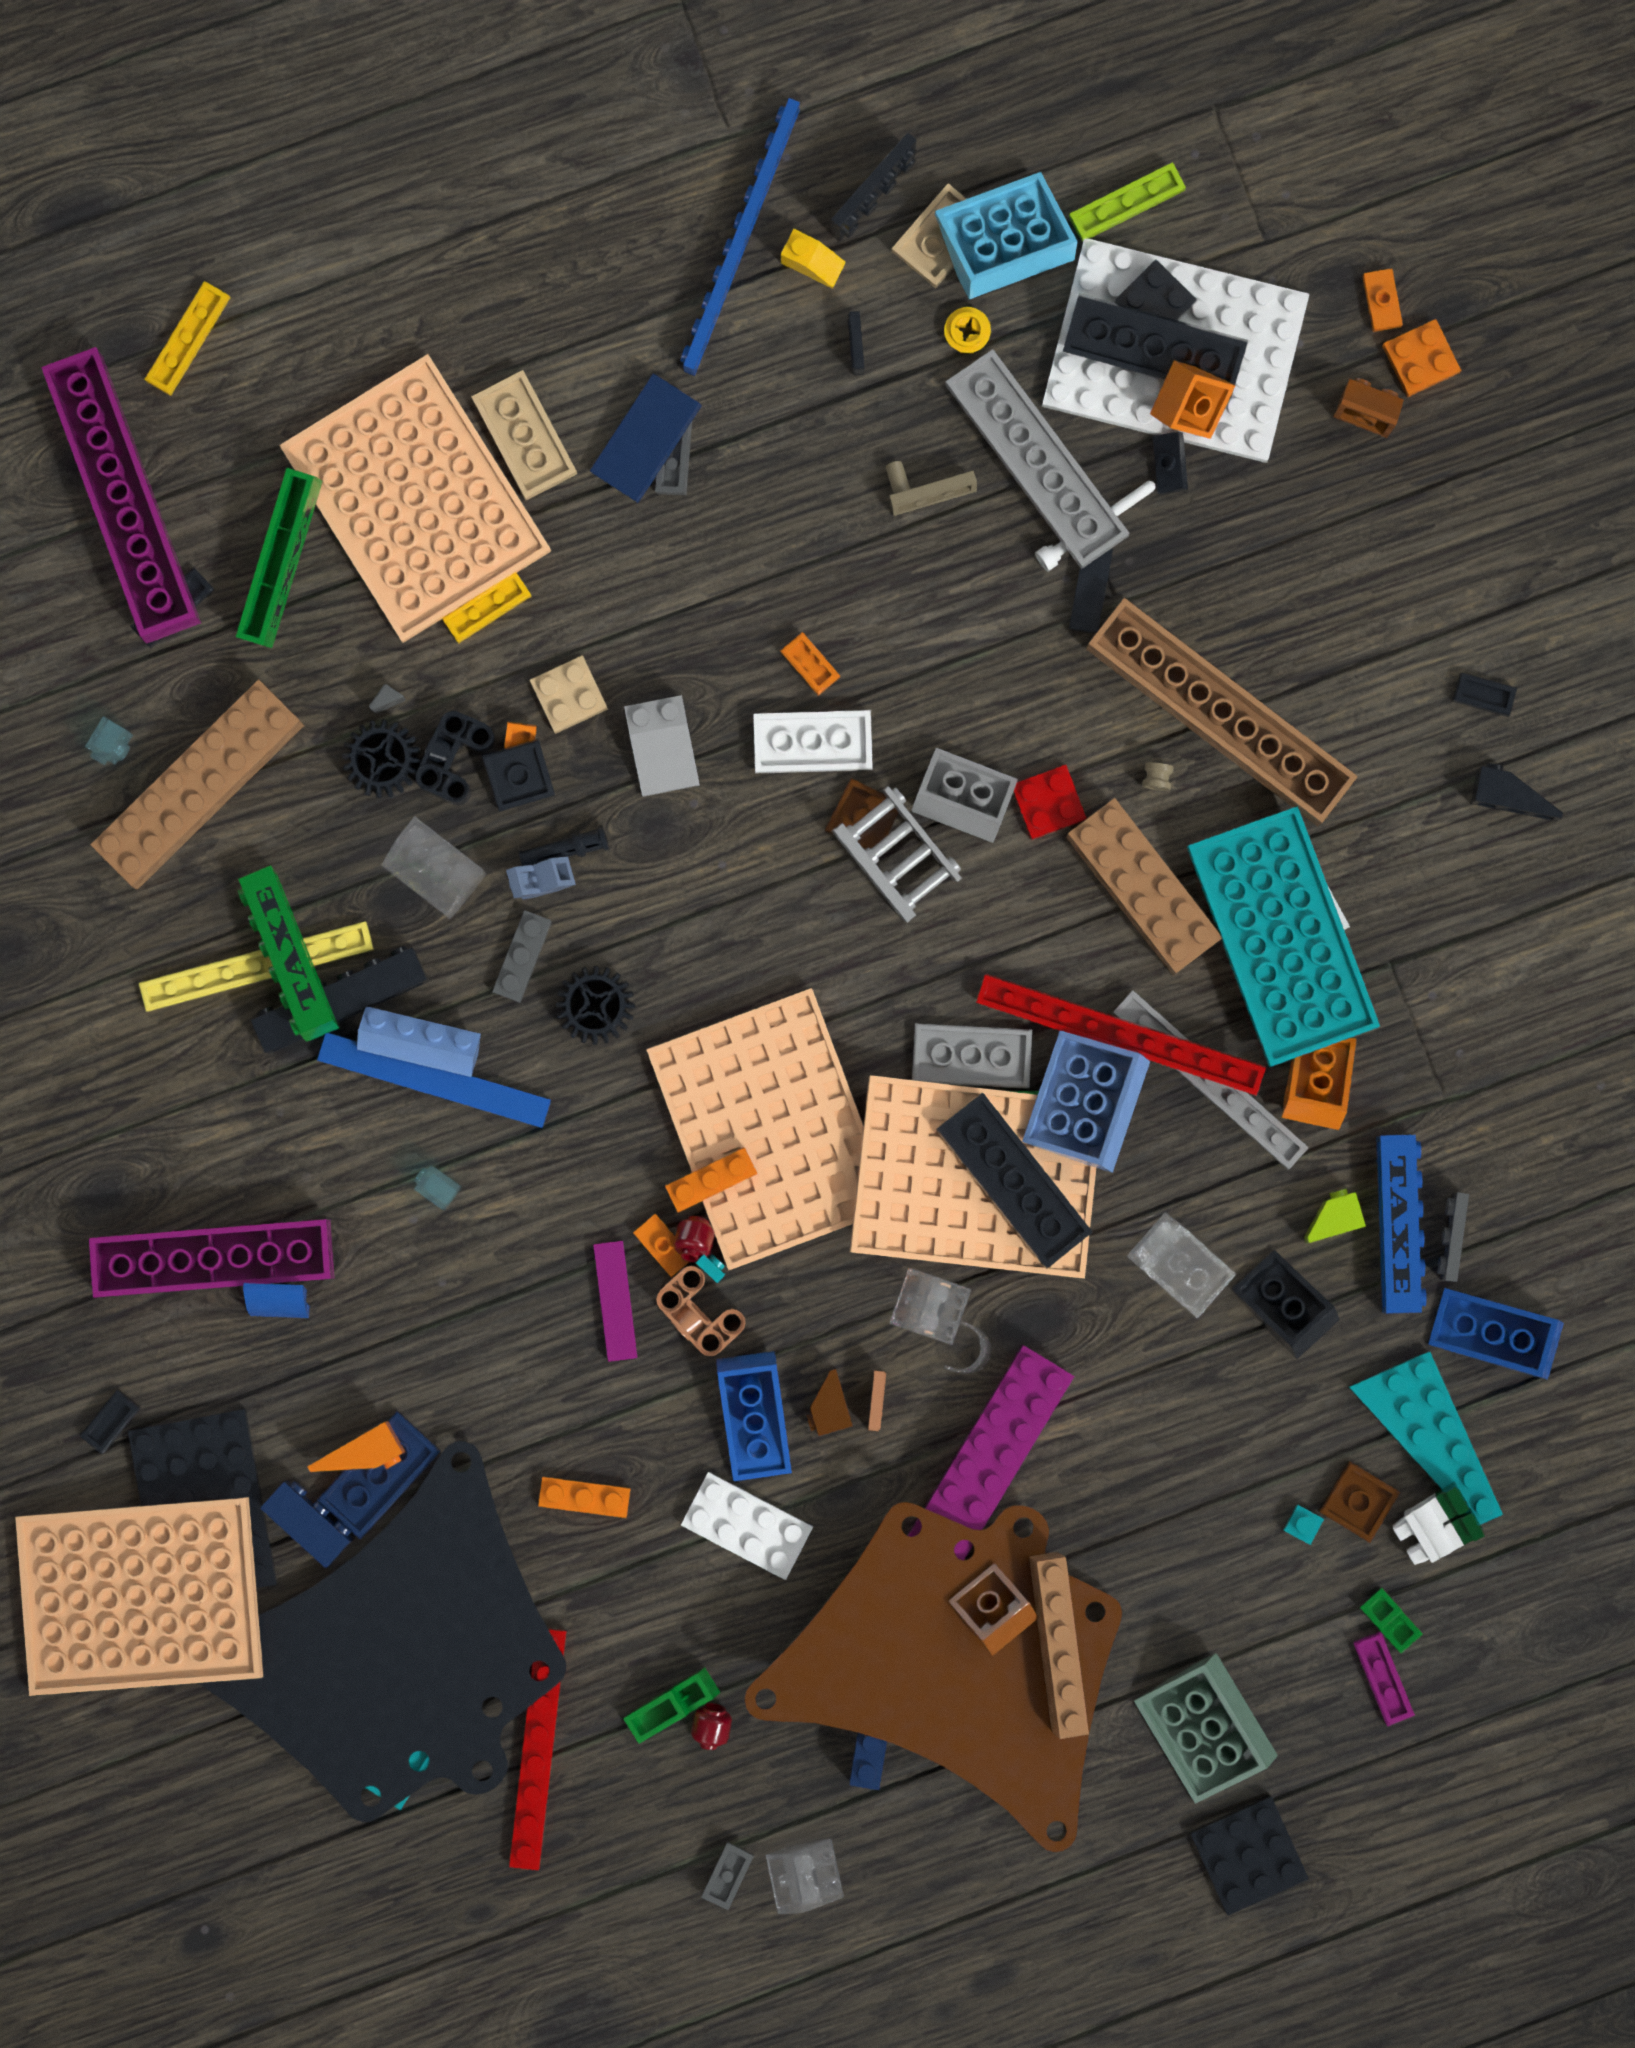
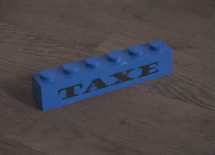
[1376,1135,1426,1313]

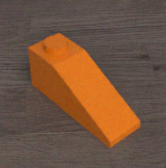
[307,1421,406,1472]

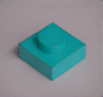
[696,1254,726,1283]
[1283,1504,1324,1545]

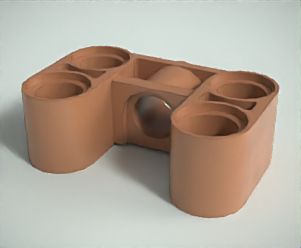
[656,1266,746,1356]

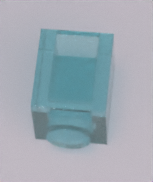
[414,1165,462,1210]

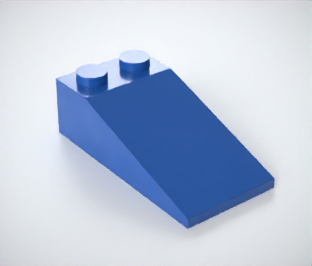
[1428,1288,1564,1380]
[716,1351,792,1481]

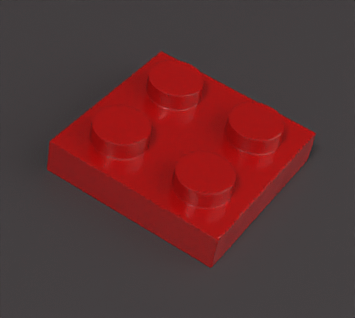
[1013,765,1087,840]

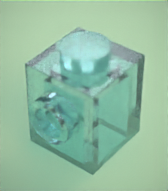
[85,717,133,765]

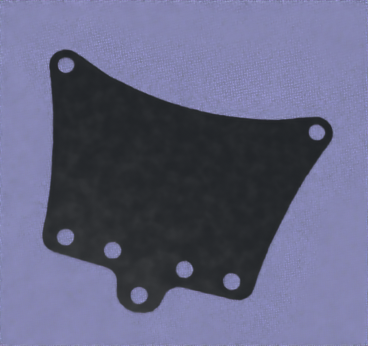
[198,1441,566,1822]

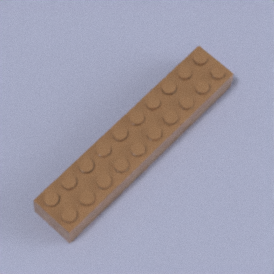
[1086,598,1358,827]

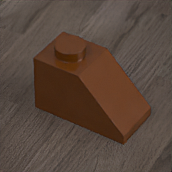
[806,1368,853,1436]

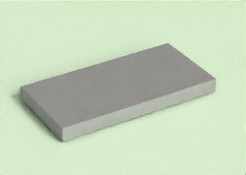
[912,1023,1032,1089]

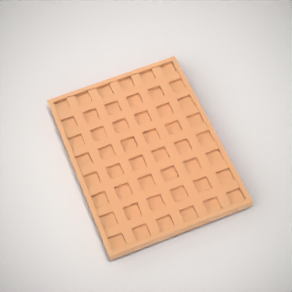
[647,988,864,1271]
[850,1075,1096,1278]

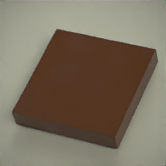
[825,778,899,850]
[1318,1461,1401,1543]

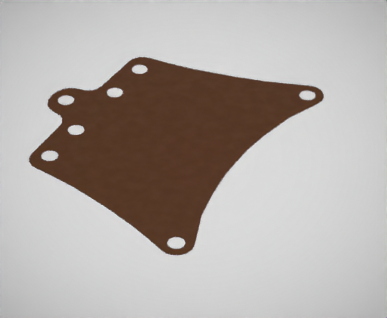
[745,1502,1122,1852]

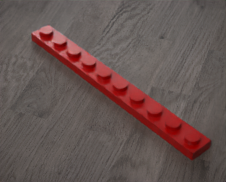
[976,974,1266,1096]

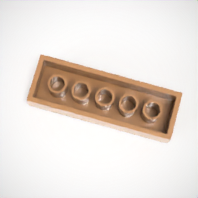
[1066,798,1222,976]

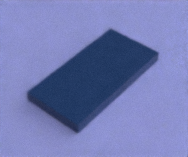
[590,373,702,503]
[317,1411,441,1540]

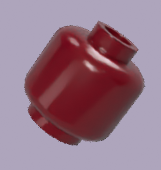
[674,1216,715,1262]
[691,1703,732,1750]

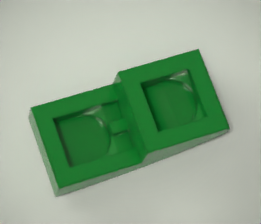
[1360,1588,1423,1654]

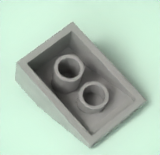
[624,695,700,797]

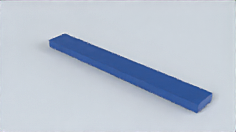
[317,1033,551,1128]

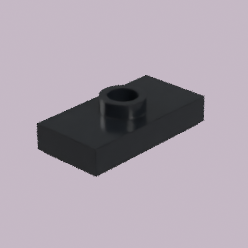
[1153,431,1188,495]

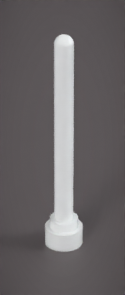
[1035,481,1156,572]

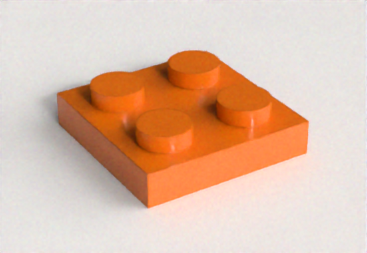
[1382,319,1461,398]

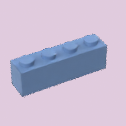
[357,1006,481,1077]

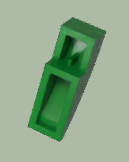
[623,1667,720,1744]

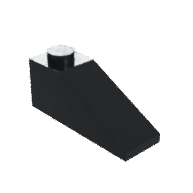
[1470,763,1563,822]

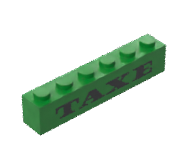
[236,468,323,648]
[238,865,339,1042]

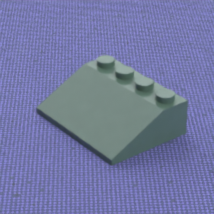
[1134,1653,1278,1804]

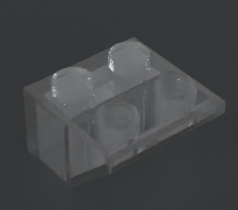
[890,1268,971,1345]
[766,1838,844,1914]

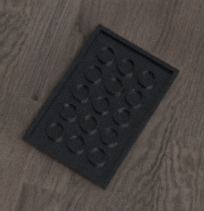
[128,1409,278,1588]

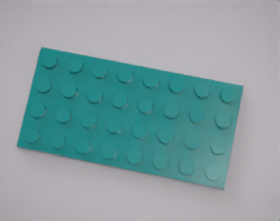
[1187,806,1380,1067]

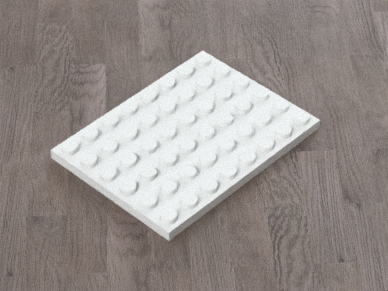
[1042,238,1309,463]

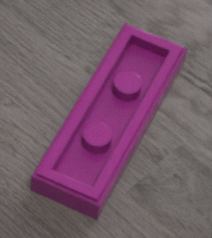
[1353,1631,1415,1727]

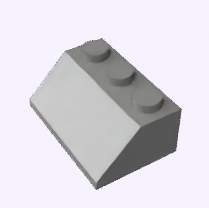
[912,748,1018,843]

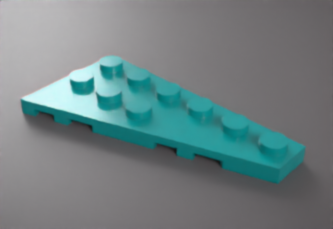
[1348,1351,1503,1525]

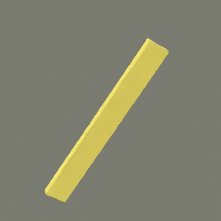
[139,921,374,1012]

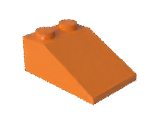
[1282,1038,1357,1130]

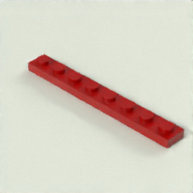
[509,1629,567,1870]

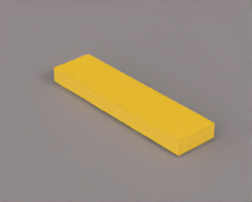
[144,281,230,396]

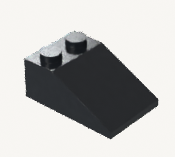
[1232,1250,1340,1359]

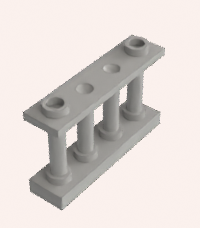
[831,786,962,922]

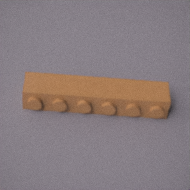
[1029,1552,1089,1739]

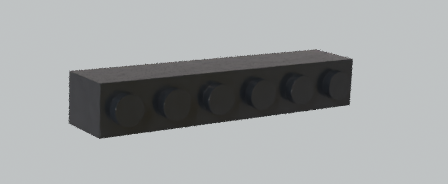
[251,946,430,1054]

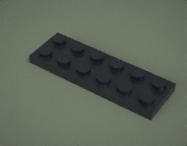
[1063,293,1248,398]
[936,1093,1093,1269]

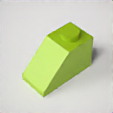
[1304,1189,1366,1243]

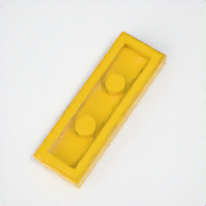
[442,573,531,644]

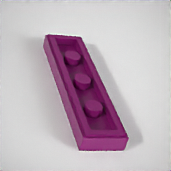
[594,1241,638,1362]

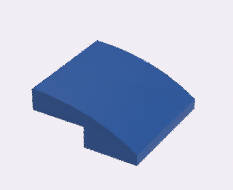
[243,1283,310,1318]

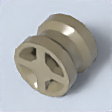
[1142,762,1174,791]

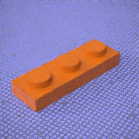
[665,1147,758,1213]
[538,1476,631,1518]

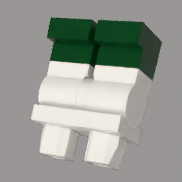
[1393,1481,1485,1565]

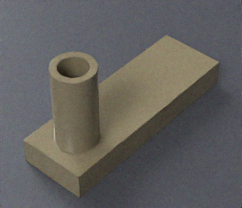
[885,461,977,516]

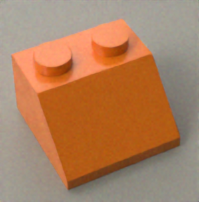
[1150,361,1235,439]

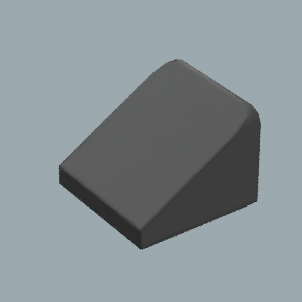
[369,684,406,714]

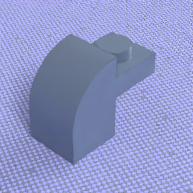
[506,857,576,900]

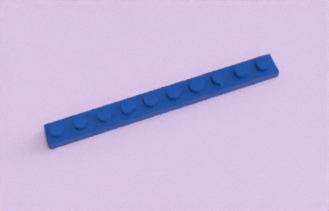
[680,98,800,376]

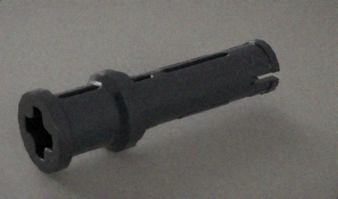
[519,825,609,866]

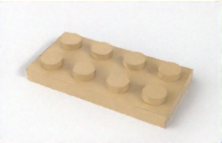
[471,370,577,500]

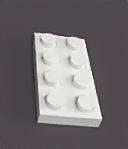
[754,710,872,773]
[681,1472,813,1580]

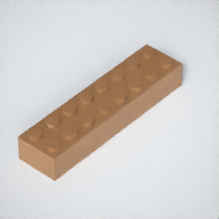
[90,679,304,890]

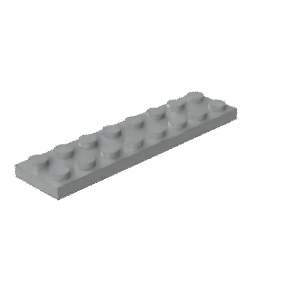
[945,349,1130,569]

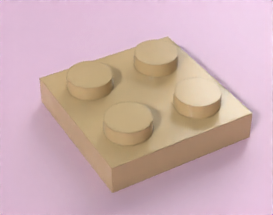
[530,655,608,734]

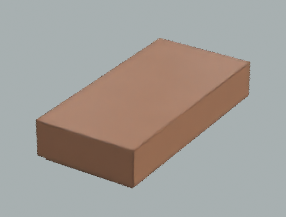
[868,1370,886,1431]

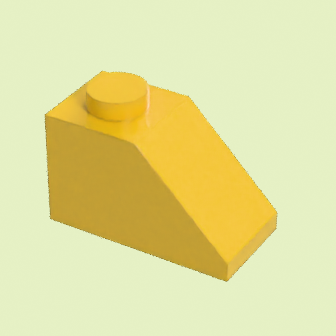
[781,229,846,289]

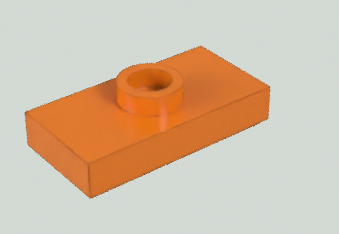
[1362,268,1403,332]
[780,632,840,696]
[633,1214,689,1278]

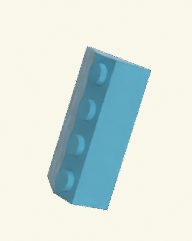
[935,172,1077,299]

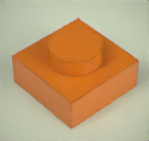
[504,721,537,748]

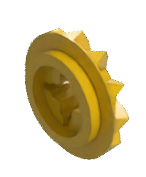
[944,307,991,354]

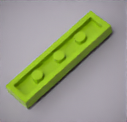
[1069,162,1186,242]

